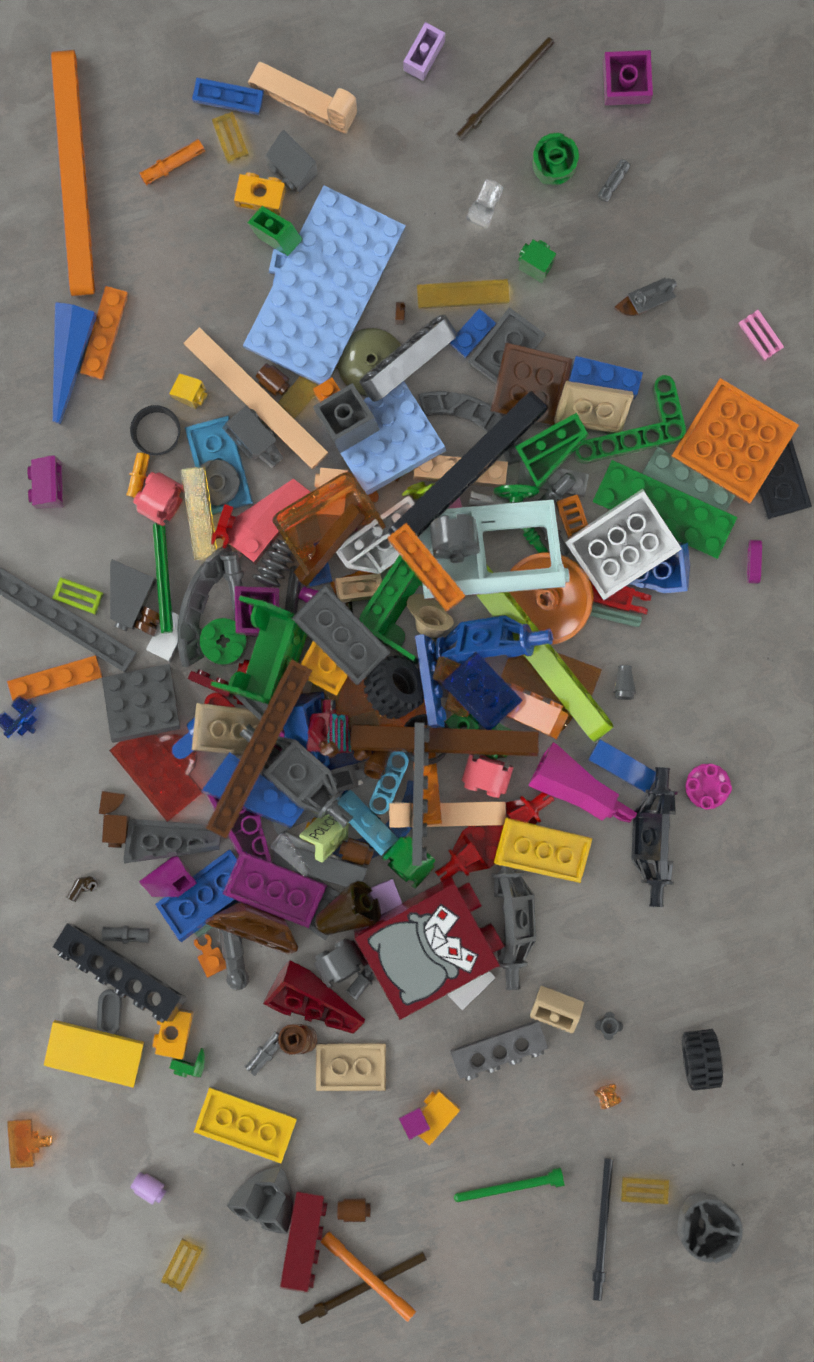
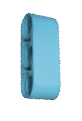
[369,751,409,815]

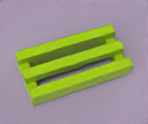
[52,577,104,615]

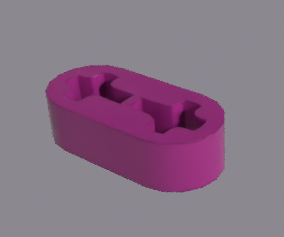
[747,540,762,584]

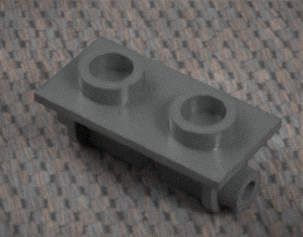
[627,278,677,314]

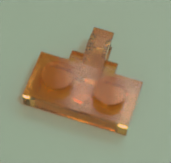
[7,1119,52,1168]

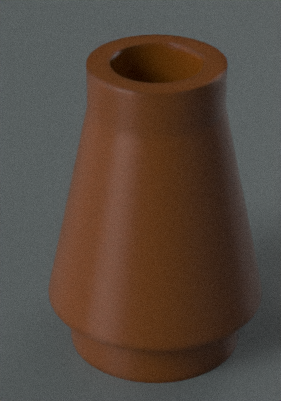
[364,751,390,779]

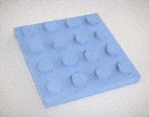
[340,381,446,496]

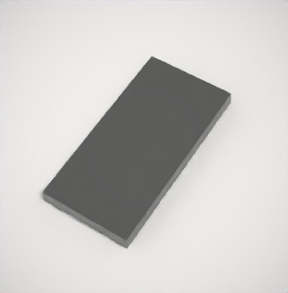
[291,585,390,685]

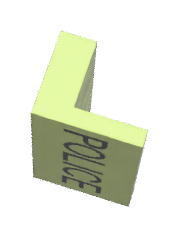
[300,814,349,863]

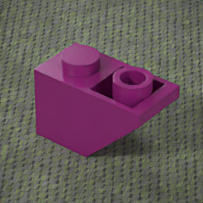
[139,856,197,897]

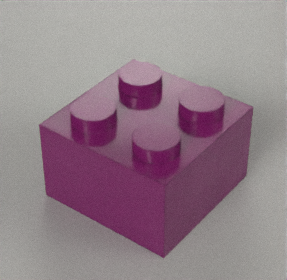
[603,50,653,105]

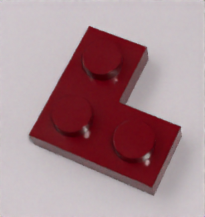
[187,669,233,698]

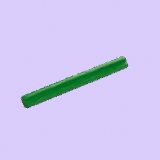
[153,523,173,634]

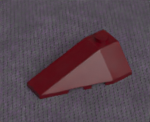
[263,960,365,1034]

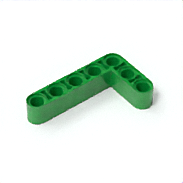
[574,375,686,464]

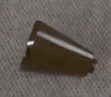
[315,881,381,935]

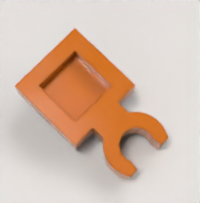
[194,934,226,978]

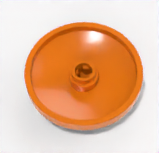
[509,552,593,645]

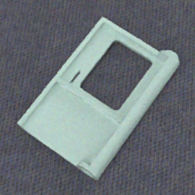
[418,500,569,599]

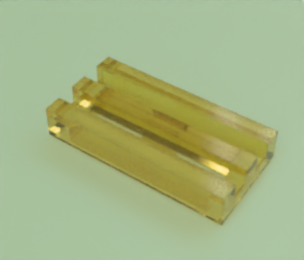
[212,112,249,163]
[621,1177,669,1204]
[161,1238,203,1292]

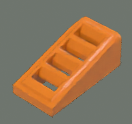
[555,494,588,538]

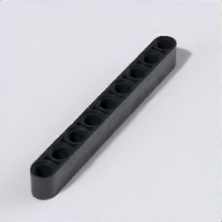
[388,391,549,537]

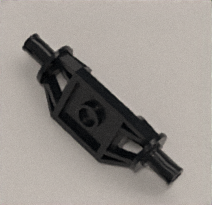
[631,767,678,907]

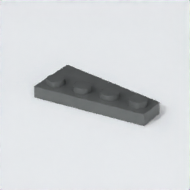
[123,819,221,864]

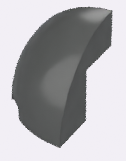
[227,1167,292,1234]

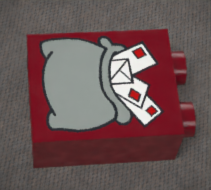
[354,876,504,1020]

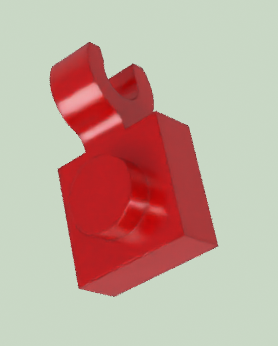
[211,504,236,549]

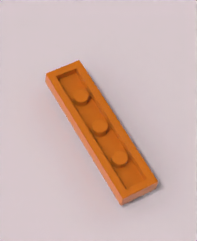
[80,286,128,381]
[388,523,466,612]
[7,655,103,704]
[412,752,442,825]

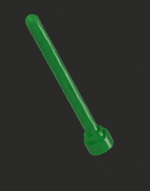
[453,1167,565,1202]

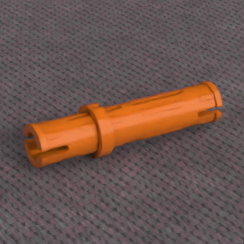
[139,139,205,186]

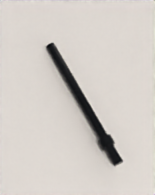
[592,1158,614,1301]

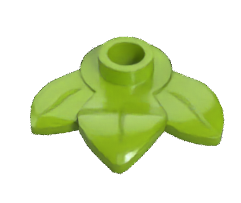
[402,481,435,500]

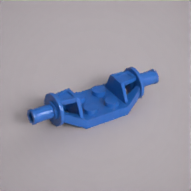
[434,615,553,669]

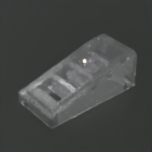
[270,832,311,876]

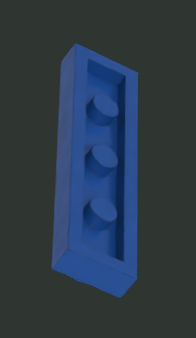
[415,634,446,728]

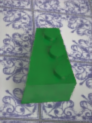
[515,412,589,489]

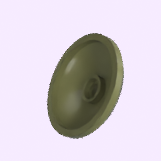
[337,328,401,396]

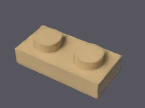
[334,573,382,603]

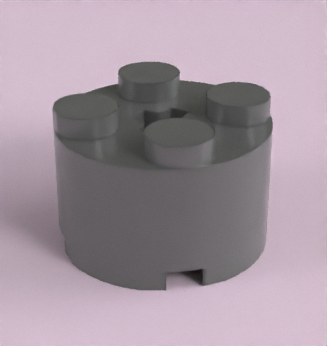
[430,514,480,563]
[314,938,368,988]

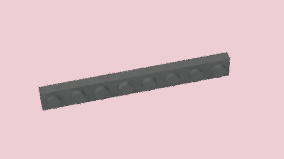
[0,568,137,672]

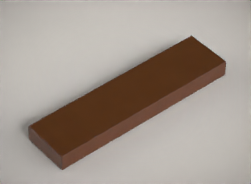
[294,502,365,586]

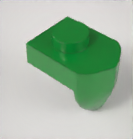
[169,1048,205,1077]

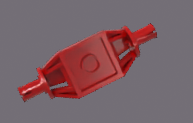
[434,792,555,881]

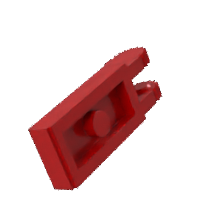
[589,580,652,615]

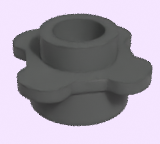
[595,1012,623,1040]

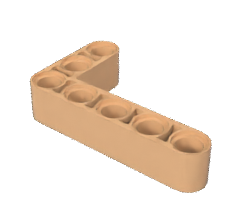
[248,62,357,133]
[389,802,506,828]

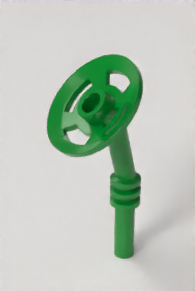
[493,485,549,553]

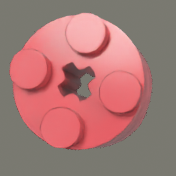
[133,472,185,526]
[462,754,514,798]

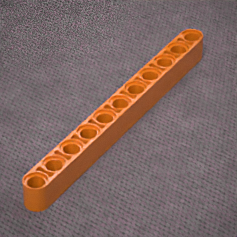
[51,50,95,296]

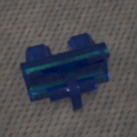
[0,695,38,738]

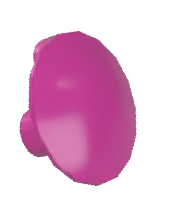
[685,763,732,810]

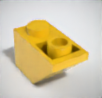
[169,373,207,410]

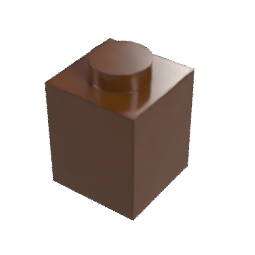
[102,814,130,848]

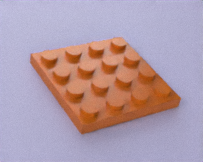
[672,378,799,504]

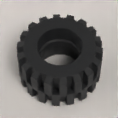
[363,655,424,719]
[682,1029,723,1091]

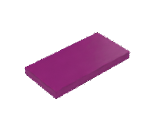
[223,850,327,928]

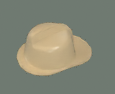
[407,594,454,642]

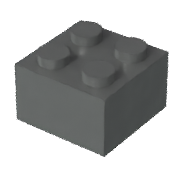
[313,383,380,453]

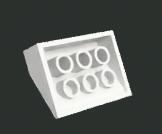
[565,489,682,600]

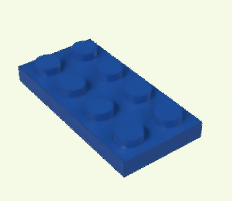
[155,849,238,942]

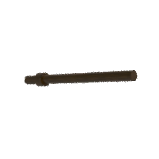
[455,37,555,141]
[298,1252,427,1324]

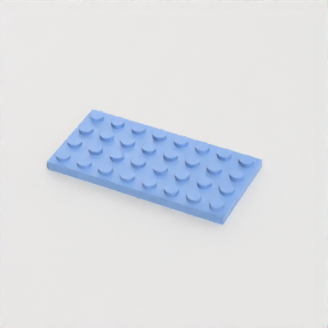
[243,185,405,385]

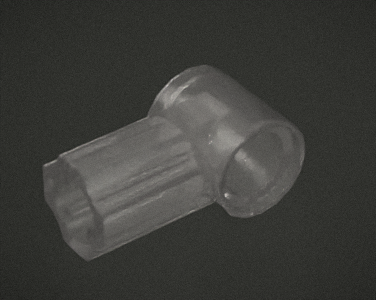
[466,179,504,229]

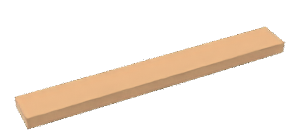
[183,327,329,470]

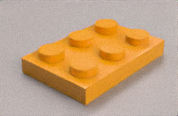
[301,641,347,696]

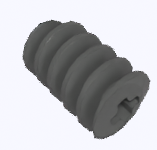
[252,538,299,588]

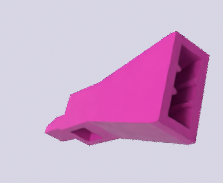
[528,742,637,823]

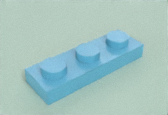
[338,789,398,856]

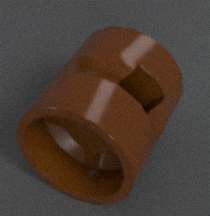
[278,1024,317,1055]

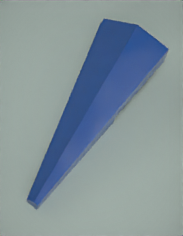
[53,302,97,424]

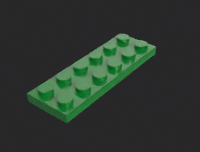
[592,460,738,559]

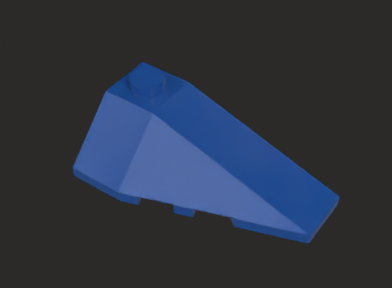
[629,542,690,593]

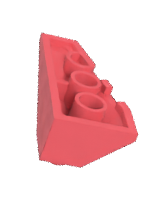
[226,479,312,565]

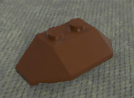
[205,902,298,955]

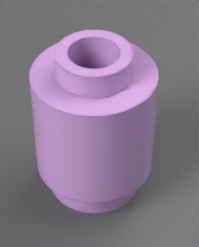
[130,1172,166,1205]

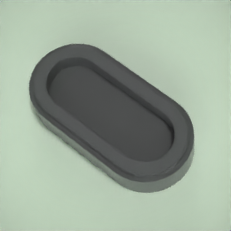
[97,989,122,1034]

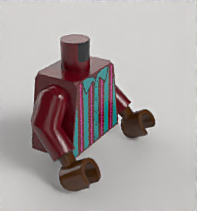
[307,700,372,761]

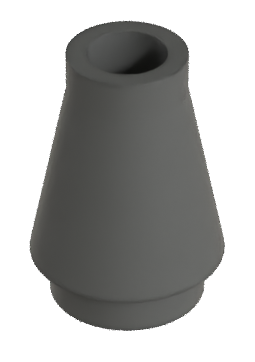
[613,665,636,700]

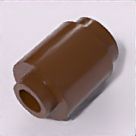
[256,363,291,397]
[339,837,374,866]
[337,1198,371,1222]

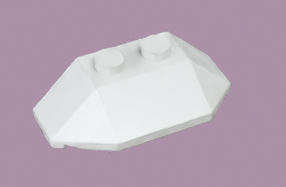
[336,496,415,574]

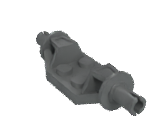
[240,724,353,828]
[492,865,536,990]

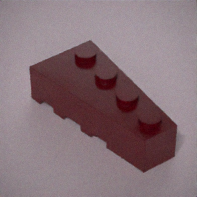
[280,1192,328,1294]

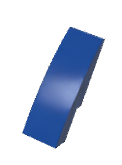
[588,740,656,792]

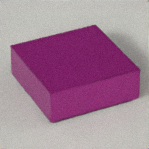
[399,1107,430,1140]

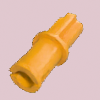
[126,452,150,498]

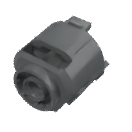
[678,1192,743,1263]

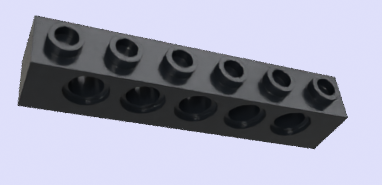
[53,923,187,1023]

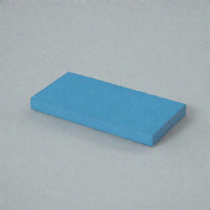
[185,415,253,516]

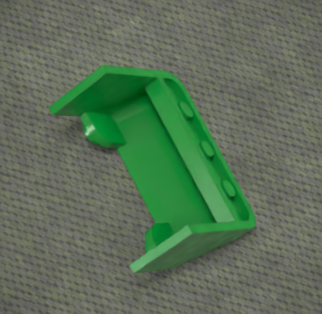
[359,555,423,665]
[211,596,307,705]

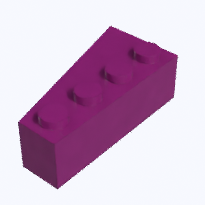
[207,795,272,862]

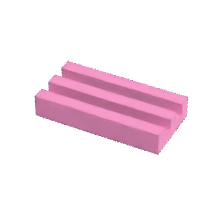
[738,310,784,361]

